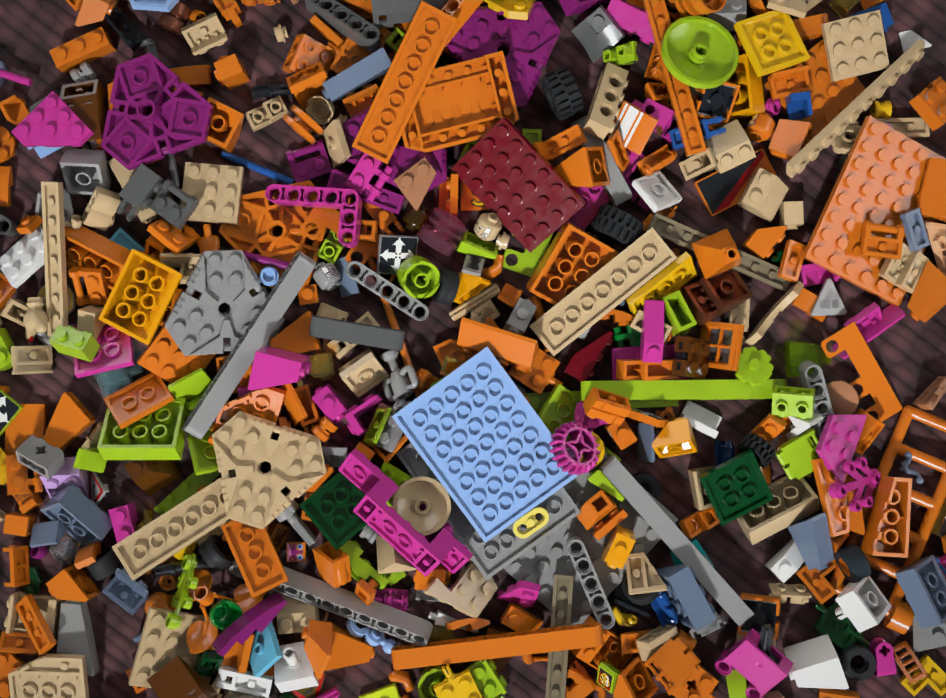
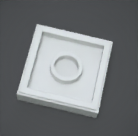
[631,170,683,213]

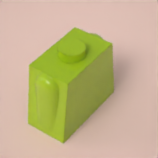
[662,290,697,336]

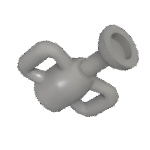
[380,350,419,402]

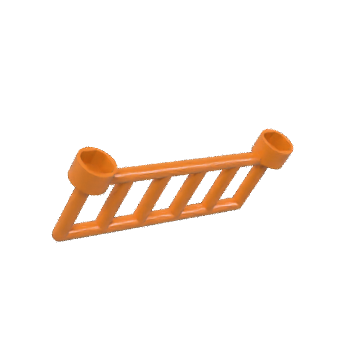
[829,405,946,634]

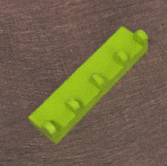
[154,472,221,515]

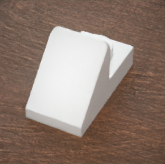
[785,413,824,440]

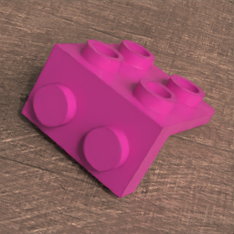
[345,394,383,437]

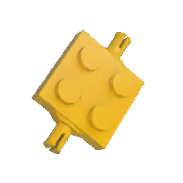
[433,664,483,698]

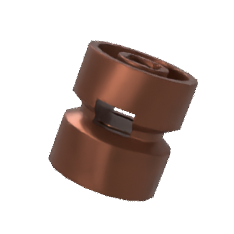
[157,2,192,35]

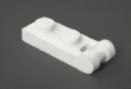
[216,665,273,698]

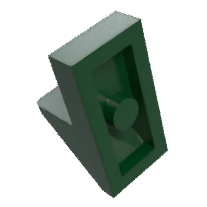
[194,649,224,677]

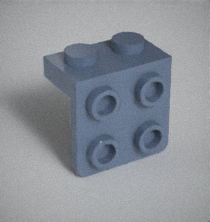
[102,568,149,616]

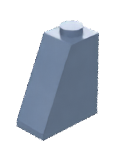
[788,512,834,571]

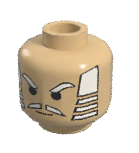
[474,213,502,242]

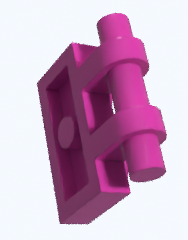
[345,153,393,202]

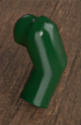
[25,566,43,595]

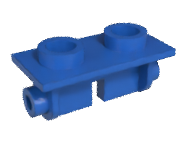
[651,591,679,628]

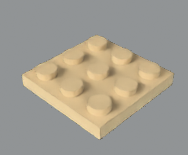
[821,10,890,82]
[180,162,244,225]

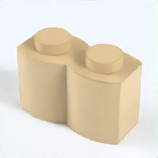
[82,186,122,231]

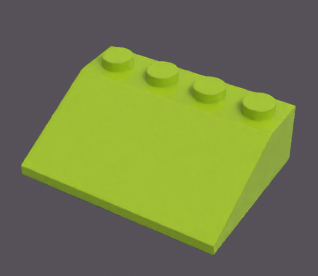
[97,398,187,460]

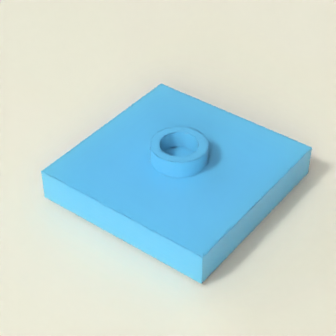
[249,621,282,677]

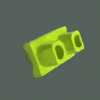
[603,41,638,67]

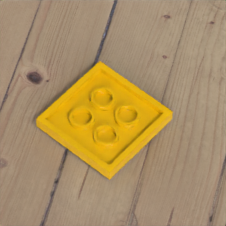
[734,10,810,77]

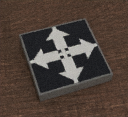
[376,234,418,274]

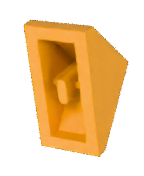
[453,272,492,304]

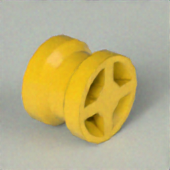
[870,100,892,119]

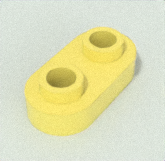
[513,507,549,539]

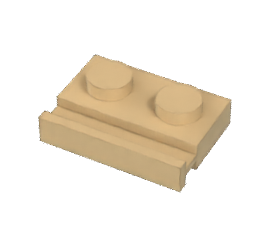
[11,345,53,375]

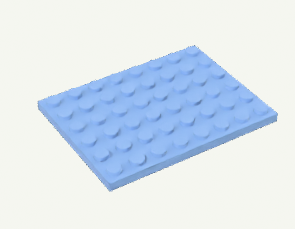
[392,346,579,543]

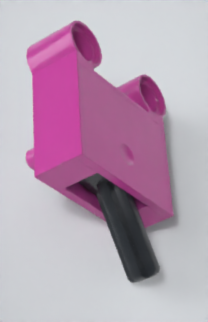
[715,623,794,698]

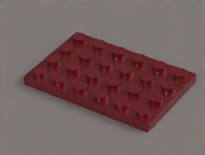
[451,116,586,253]

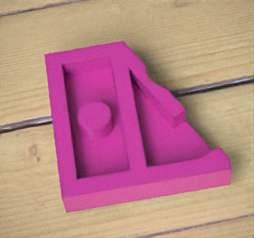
[497,580,541,607]

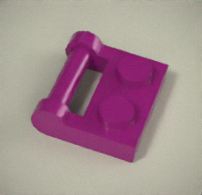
[286,139,332,183]

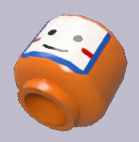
[746,113,775,142]

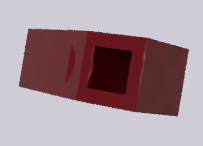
[563,331,613,382]

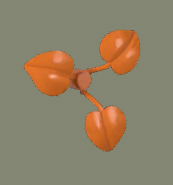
[186,569,265,654]

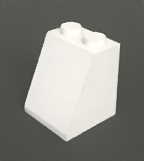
[783,634,849,689]

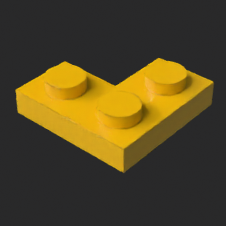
[898,654,946,697]

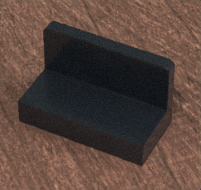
[611,583,651,618]

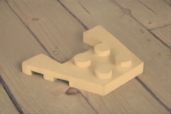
[424,558,498,618]

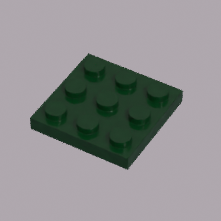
[698,449,773,526]
[299,472,368,551]

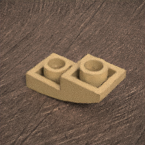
[245,96,289,132]

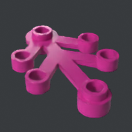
[829,457,881,512]

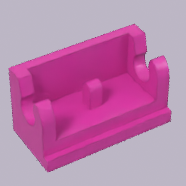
[798,263,841,287]

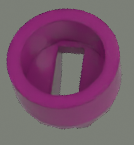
[30,546,48,559]

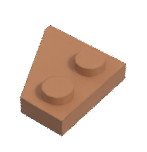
[393,157,437,211]

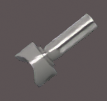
[276,499,318,546]

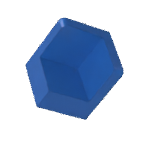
[785,91,813,120]

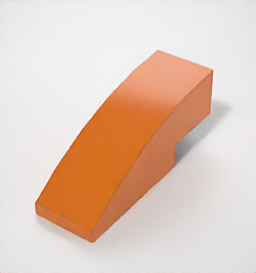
[616,359,679,381]
[294,384,331,442]

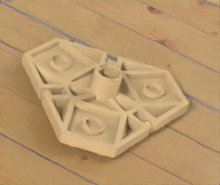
[212,411,327,529]

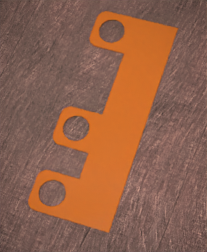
[300,207,396,286]
[821,322,903,422]

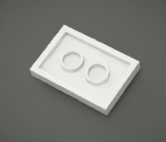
[0,225,44,289]

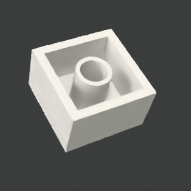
[835,576,892,633]
[274,641,319,693]

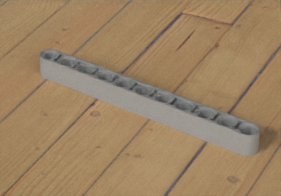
[183,251,316,439]
[599,455,754,627]
[229,559,433,646]

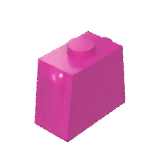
[311,382,349,423]

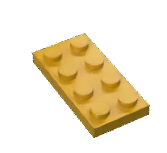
[626,252,697,316]

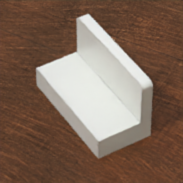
[679,401,722,439]

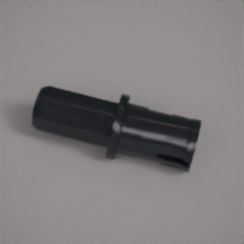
[251,82,290,98]

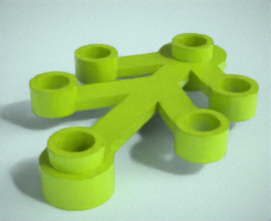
[165,553,198,630]

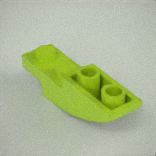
[339,540,389,591]

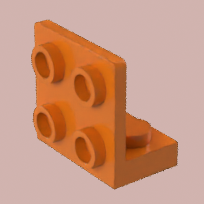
[281,34,335,74]
[286,61,329,111]

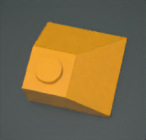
[652,417,698,459]

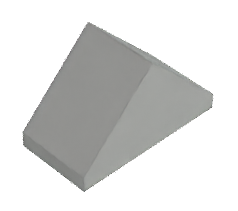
[462,254,485,277]

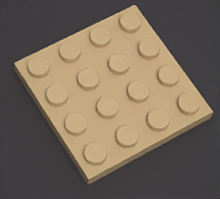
[128,607,223,688]

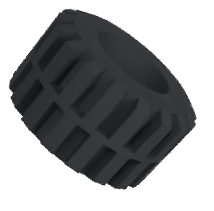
[542,67,584,121]
[590,205,644,248]

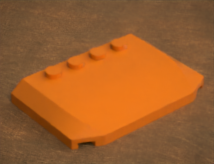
[402,51,519,153]

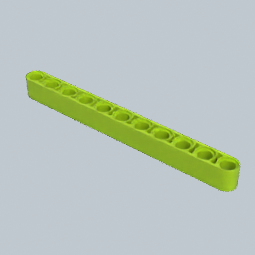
[581,379,787,401]

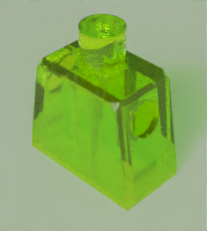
[784,341,832,378]

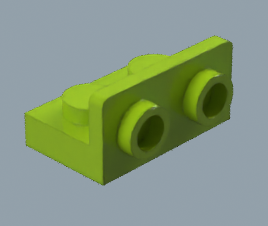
[466,659,508,698]

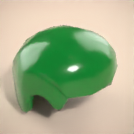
[209,599,242,630]

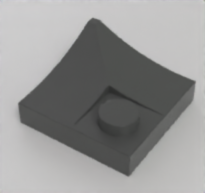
[571,5,626,63]

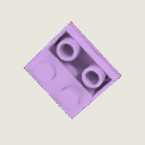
[40,457,90,499]

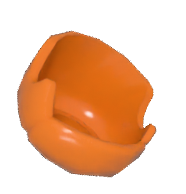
[144,592,176,614]

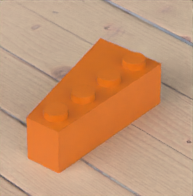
[861,476,912,558]

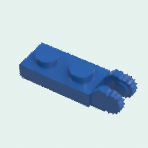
[669,116,727,150]

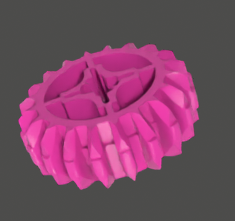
[549,421,601,475]

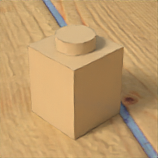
[779,201,804,230]

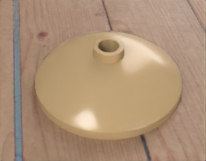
[392,477,451,536]

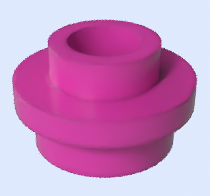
[765,98,781,117]

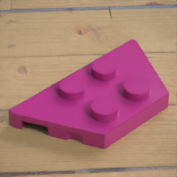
[816,415,867,484]

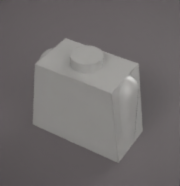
[503,298,537,336]

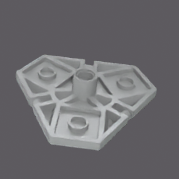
[164,250,285,356]

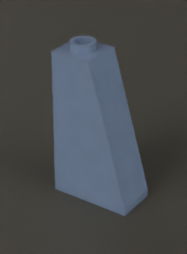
[321,47,392,102]

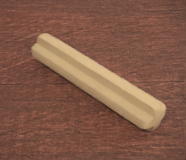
[449,284,501,321]

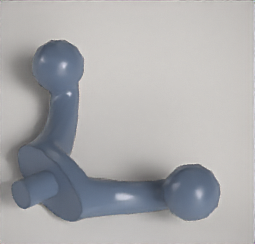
[899,452,924,484]

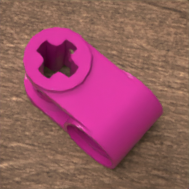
[869,637,896,677]

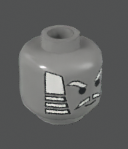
[313,262,342,291]

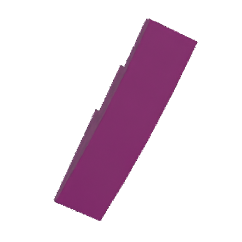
[212,592,287,657]

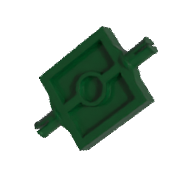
[813,596,870,650]

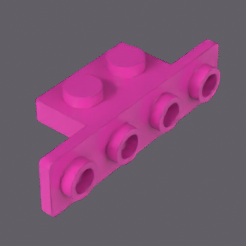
[832,302,906,359]

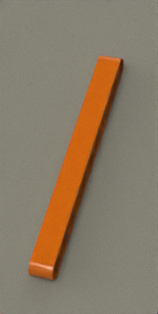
[391,622,604,670]

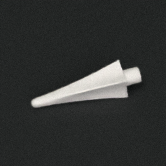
[428,610,479,633]

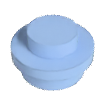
[259,267,279,286]

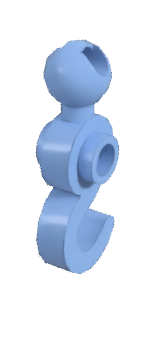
[346,619,398,654]

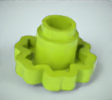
[735,346,774,386]

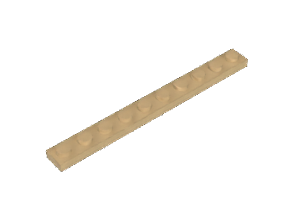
[786,39,925,178]

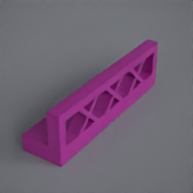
[327,168,406,214]

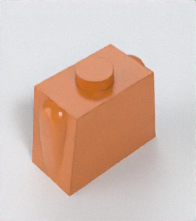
[768,119,814,161]
[312,541,352,588]

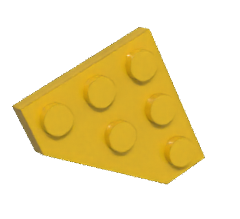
[482,0,536,20]

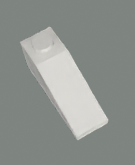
[765,538,804,583]

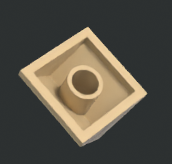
[688,465,715,510]
[376,535,417,574]

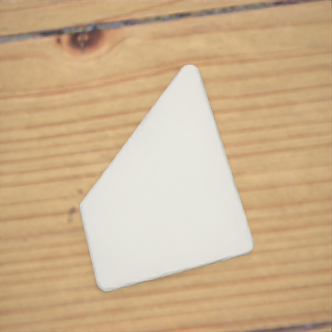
[899,30,932,52]

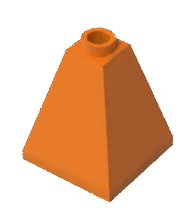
[554,146,610,187]
[691,228,741,279]
[325,621,375,671]

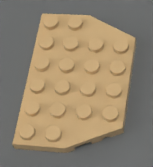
[8,654,89,698]

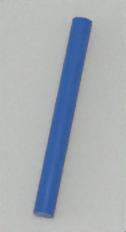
[221,150,294,185]

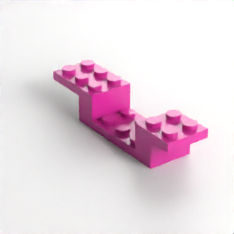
[338,448,473,577]

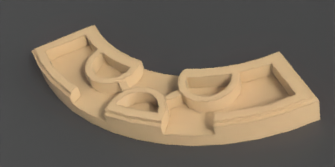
[745,281,804,346]

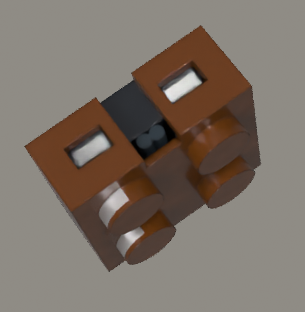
[671,336,710,380]

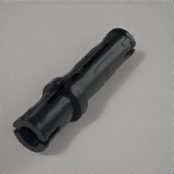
[153,557,210,577]

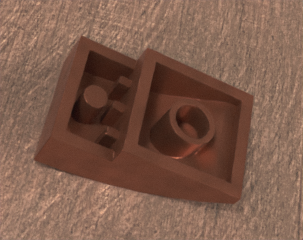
[681,269,753,326]

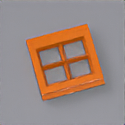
[700,321,745,371]

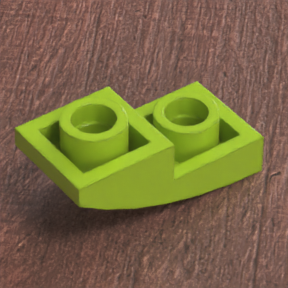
[316,230,347,264]
[726,669,748,698]

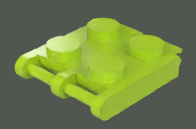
[775,428,820,480]

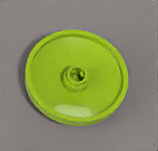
[661,16,739,89]

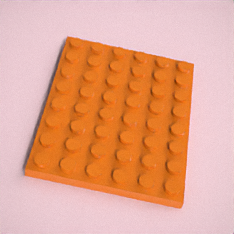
[802,116,946,306]

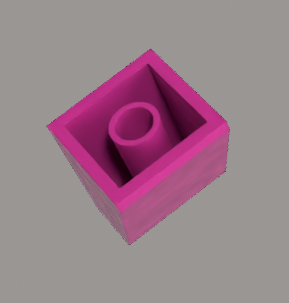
[248,345,312,390]

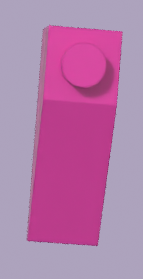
[639,299,664,363]

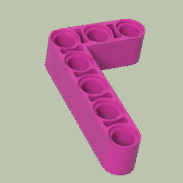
[265,184,363,248]

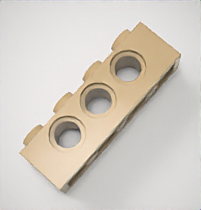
[583,62,629,140]

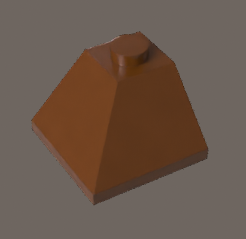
[124,460,183,496]

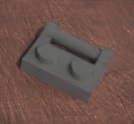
[149,179,199,230]

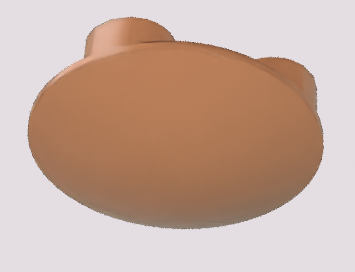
[819,380,859,415]

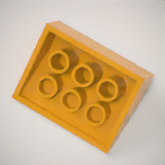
[98,249,183,345]

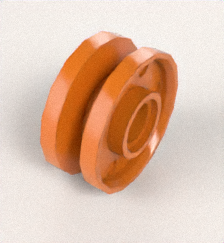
[282,104,324,145]

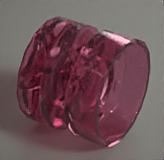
[417,207,469,257]

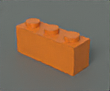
[49,27,117,74]

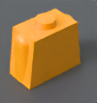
[600,524,636,569]

